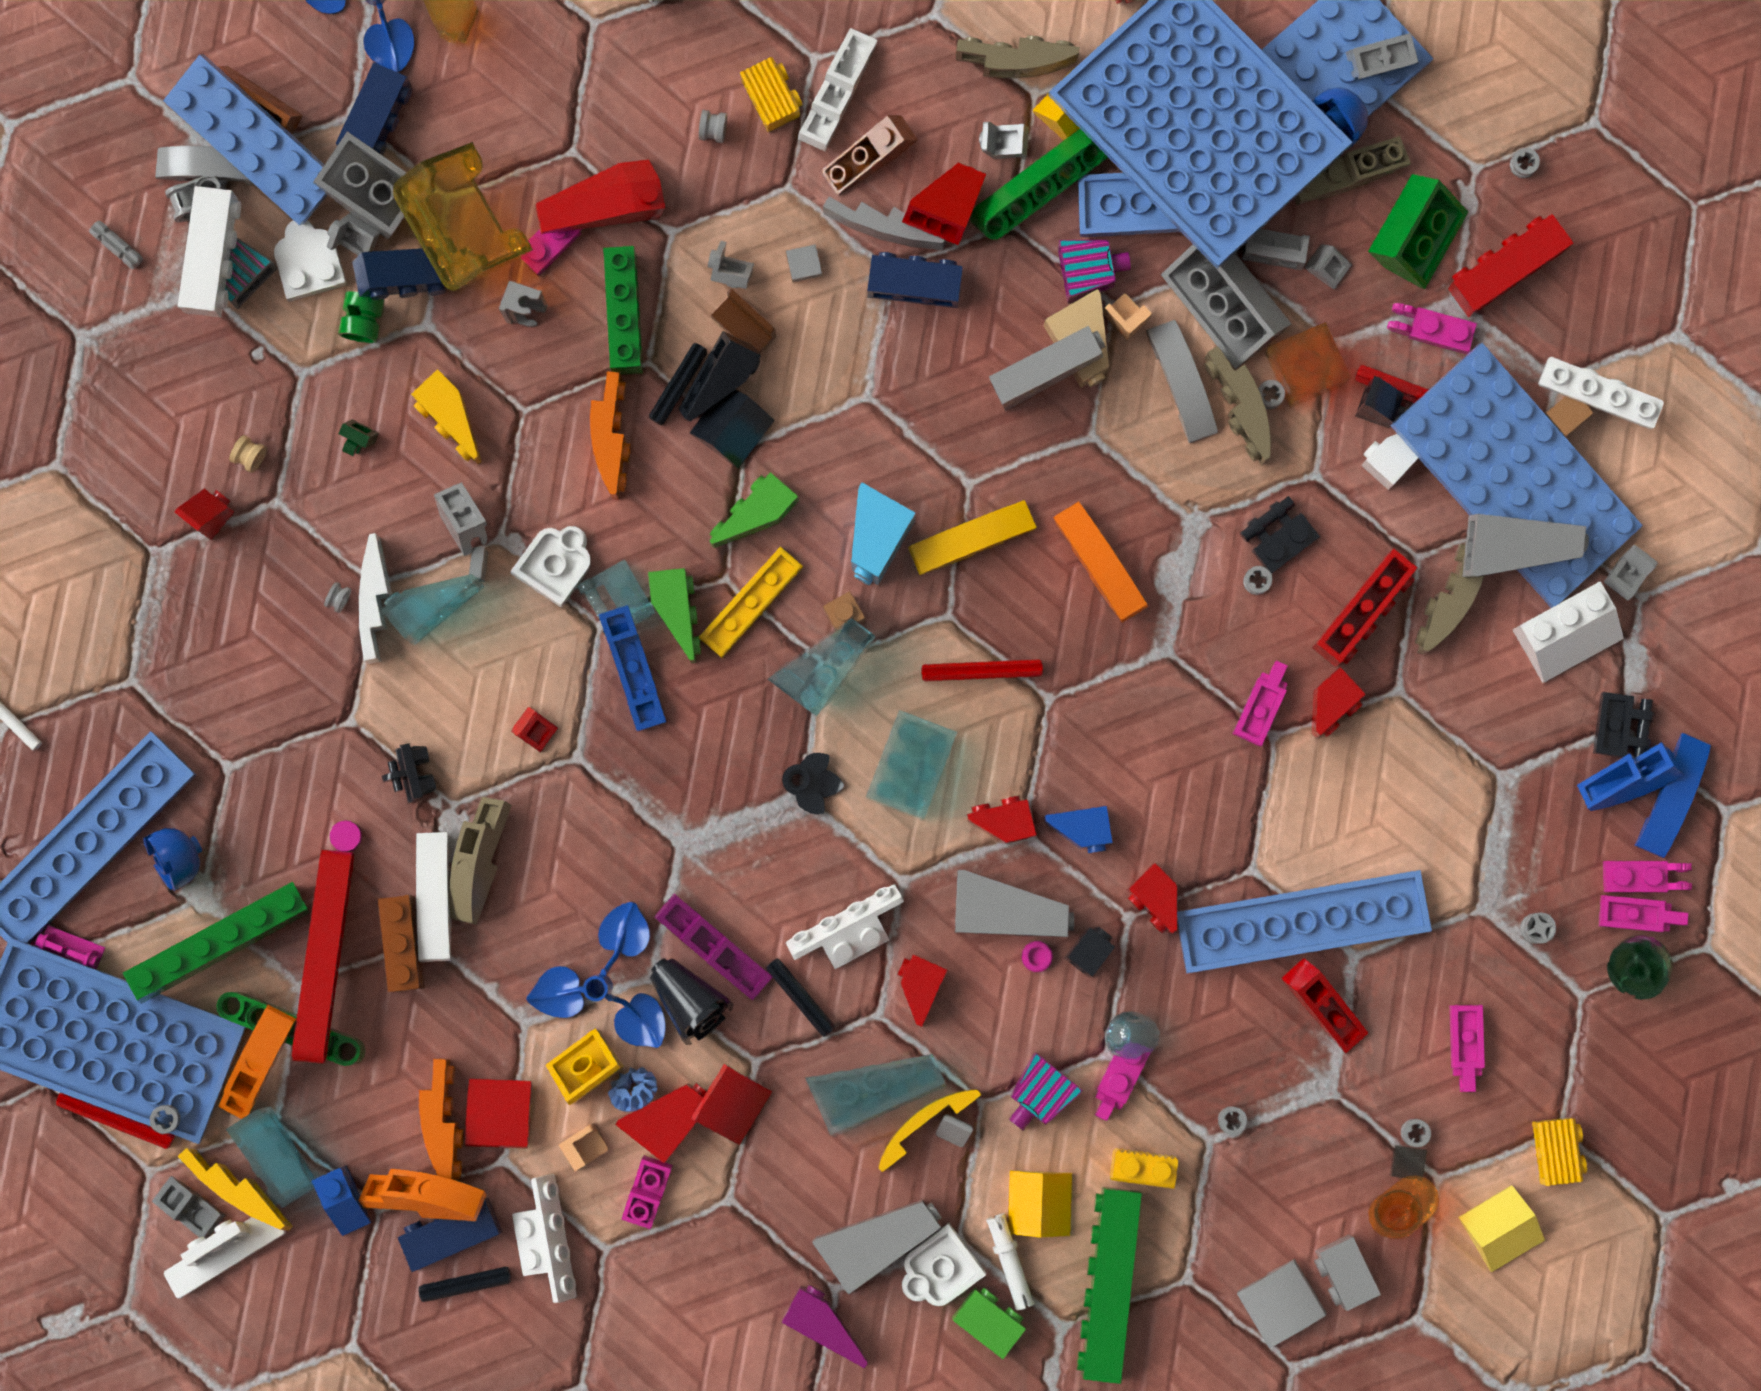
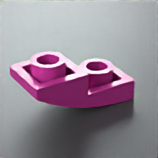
[621,1155,673,1230]

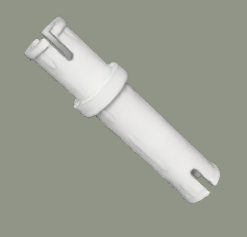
[986,1213,1035,1310]

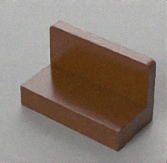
[711,289,776,354]

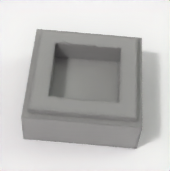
[786,244,822,282]
[469,547,488,582]

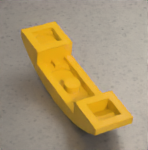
[878,1089,981,1172]

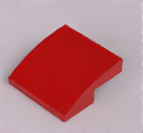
[691,1064,772,1145]
[465,1079,532,1149]

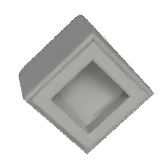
[1305,245,1352,289]
[936,1113,973,1147]

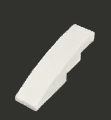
[798,28,878,151]
[359,533,393,664]
[416,832,451,962]

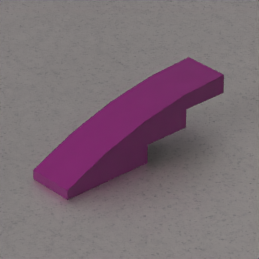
[654,893,772,1001]

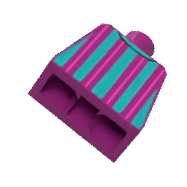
[1057,240,1131,303]
[1009,1052,1083,1131]

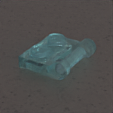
[577,559,656,637]

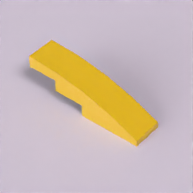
[908,500,1037,575]
[178,1148,293,1231]

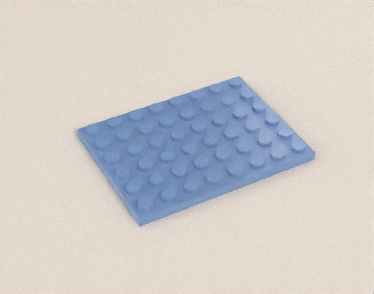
[1048,0,1352,269]

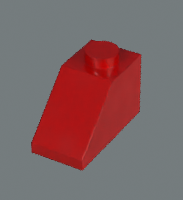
[174,488,234,540]
[897,955,947,1027]

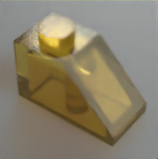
[423,0,479,43]

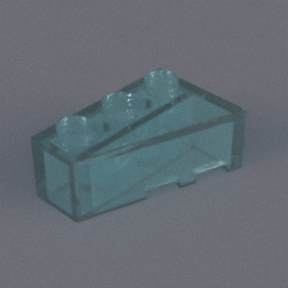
[768,618,876,717]
[226,1106,316,1208]

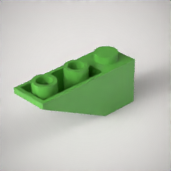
[709,472,799,548]
[648,568,701,663]

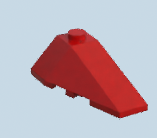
[535,159,665,234]

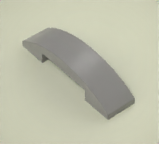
[155,146,255,185]
[1146,320,1218,443]

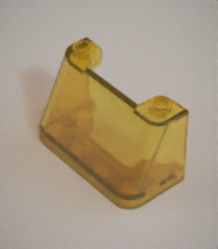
[393,142,533,291]

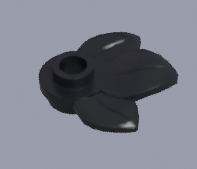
[782,753,844,815]

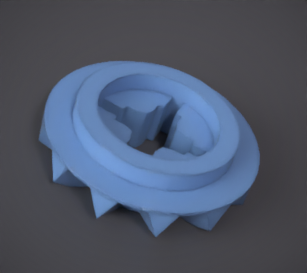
[608,1067,657,1112]

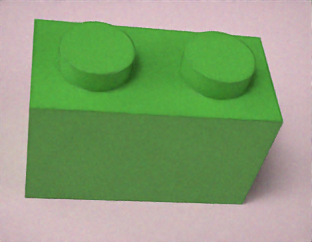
[952,1287,1026,1359]

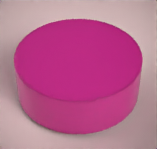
[330,820,362,852]
[1021,941,1053,972]

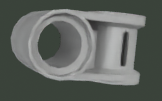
[165,175,227,222]

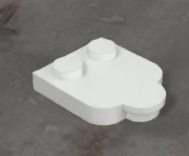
[274,220,347,302]
[511,526,591,608]
[902,1223,987,1306]

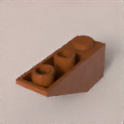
[821,115,918,195]

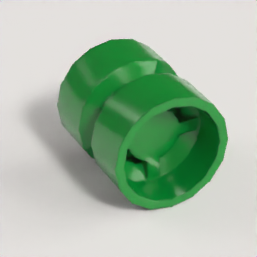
[338,291,385,344]

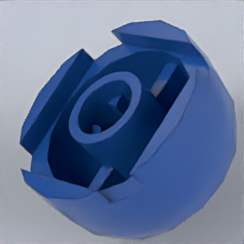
[1312,87,1368,150]
[143,828,202,891]

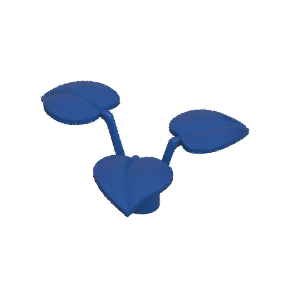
[305,0,414,72]
[526,902,666,1048]

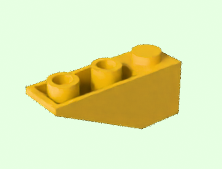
[411,369,481,464]

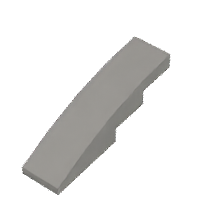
[823,196,946,250]

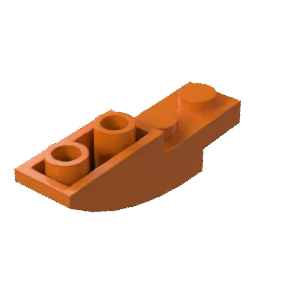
[590,371,631,500]
[218,1004,296,1121]
[419,1058,464,1181]
[358,1169,487,1221]

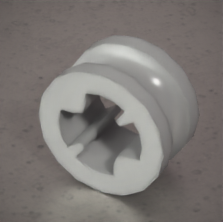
[1510,148,1540,179]
[1258,380,1285,409]
[1243,566,1272,595]
[324,582,351,613]
[150,1104,180,1134]
[1218,1106,1247,1135]
[1400,1119,1431,1148]

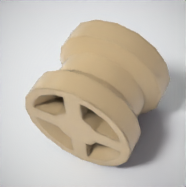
[229,435,267,473]

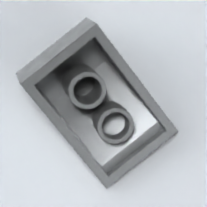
[313,132,425,239]

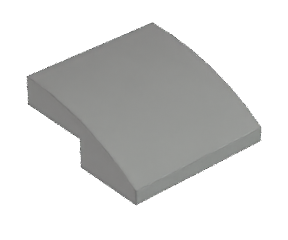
[1237,1259,1327,1348]

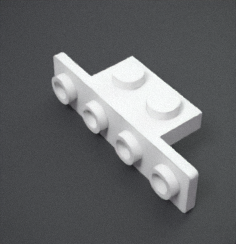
[1538,357,1664,430]
[786,884,904,969]
[512,1174,577,1303]
[164,1217,286,1298]

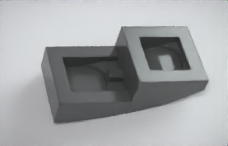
[152,1176,225,1239]

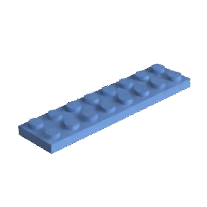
[0,731,197,944]
[1177,870,1432,974]

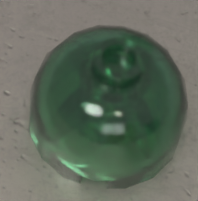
[1607,935,1673,1000]

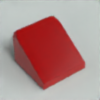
[511,707,558,753]

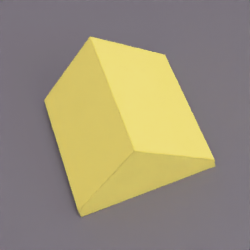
[1458,1185,1545,1272]

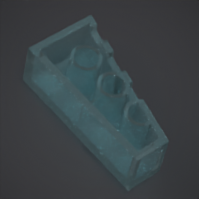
[805,1054,947,1138]

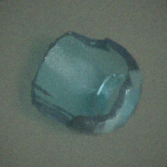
[1105,1011,1160,1059]

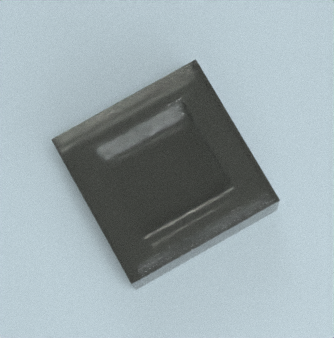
[1390,1145,1427,1182]

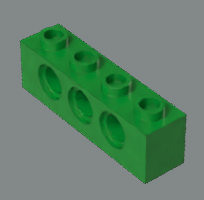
[603,246,643,375]

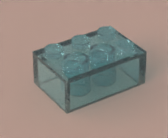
[866,710,957,821]

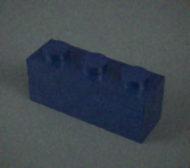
[335,62,412,156]
[352,247,455,300]
[867,252,963,309]
[397,1197,503,1272]

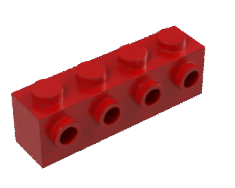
[1447,214,1574,318]
[1312,548,1418,667]

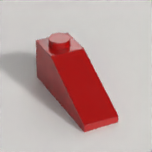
[1281,958,1368,1053]

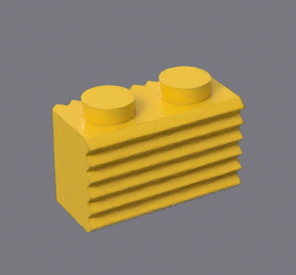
[740,57,803,132]
[1532,1117,1587,1186]
[1110,1148,1178,1189]

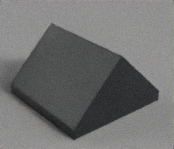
[689,389,775,469]

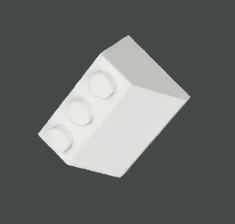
[1513,581,1624,683]

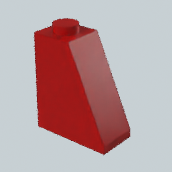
[902,162,986,245]
[615,1083,707,1163]

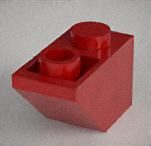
[1312,667,1366,738]
[966,795,1036,844]
[1126,863,1177,934]

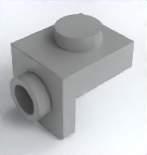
[979,121,1029,159]
[326,213,380,256]
[708,241,754,289]
[1604,545,1658,601]

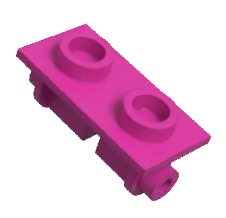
[35,925,106,969]

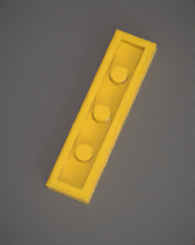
[699,546,803,658]

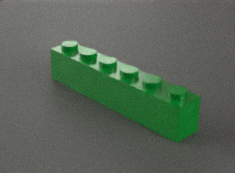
[122,882,310,1004]
[1076,1187,1142,1384]

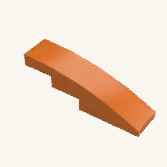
[1053,501,1148,623]

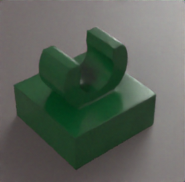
[338,419,379,456]

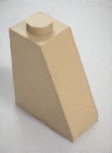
[1044,289,1109,387]

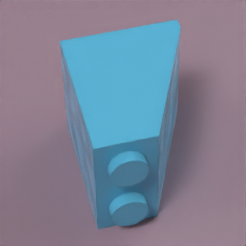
[851,482,915,586]

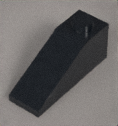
[678,331,761,422]

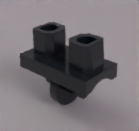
[382,743,436,803]

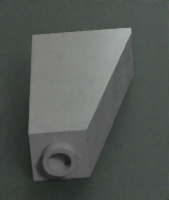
[989,326,1106,411]
[1462,514,1589,578]
[955,870,1074,937]
[812,1200,942,1295]

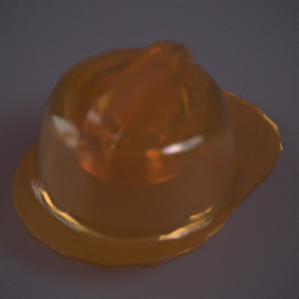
[1368,1176,1439,1239]

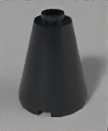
[650,958,733,1045]

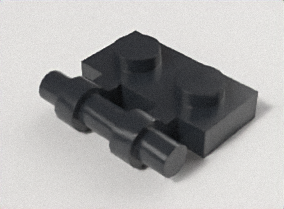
[1240,496,1320,574]
[1593,692,1655,758]

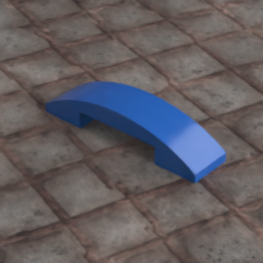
[599,605,666,731]
[1635,733,1711,858]

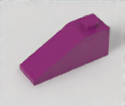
[782,1285,868,1369]

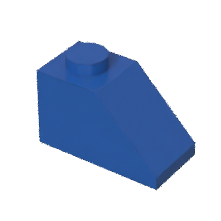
[1044,806,1113,853]
[312,1165,372,1236]

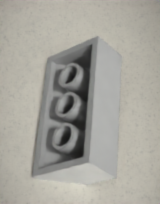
[1161,244,1291,369]

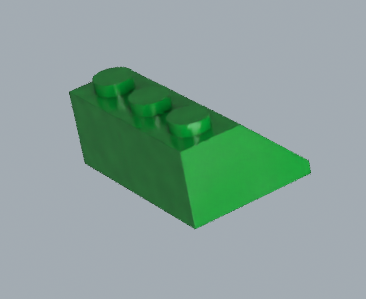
[1368,174,1469,289]

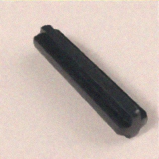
[649,343,707,426]
[766,958,835,1037]
[418,1266,511,1302]

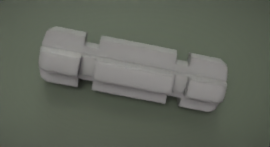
[89,221,143,269]

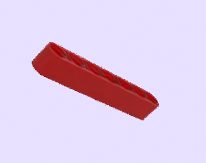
[292,849,354,1064]

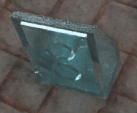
[381,574,485,645]

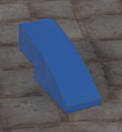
[1577,742,1684,811]

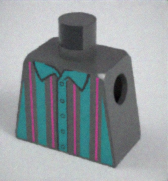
[225,238,278,310]

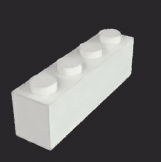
[177,186,241,317]

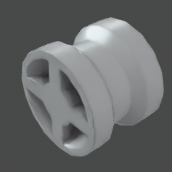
[699,110,727,143]
[1520,912,1556,944]

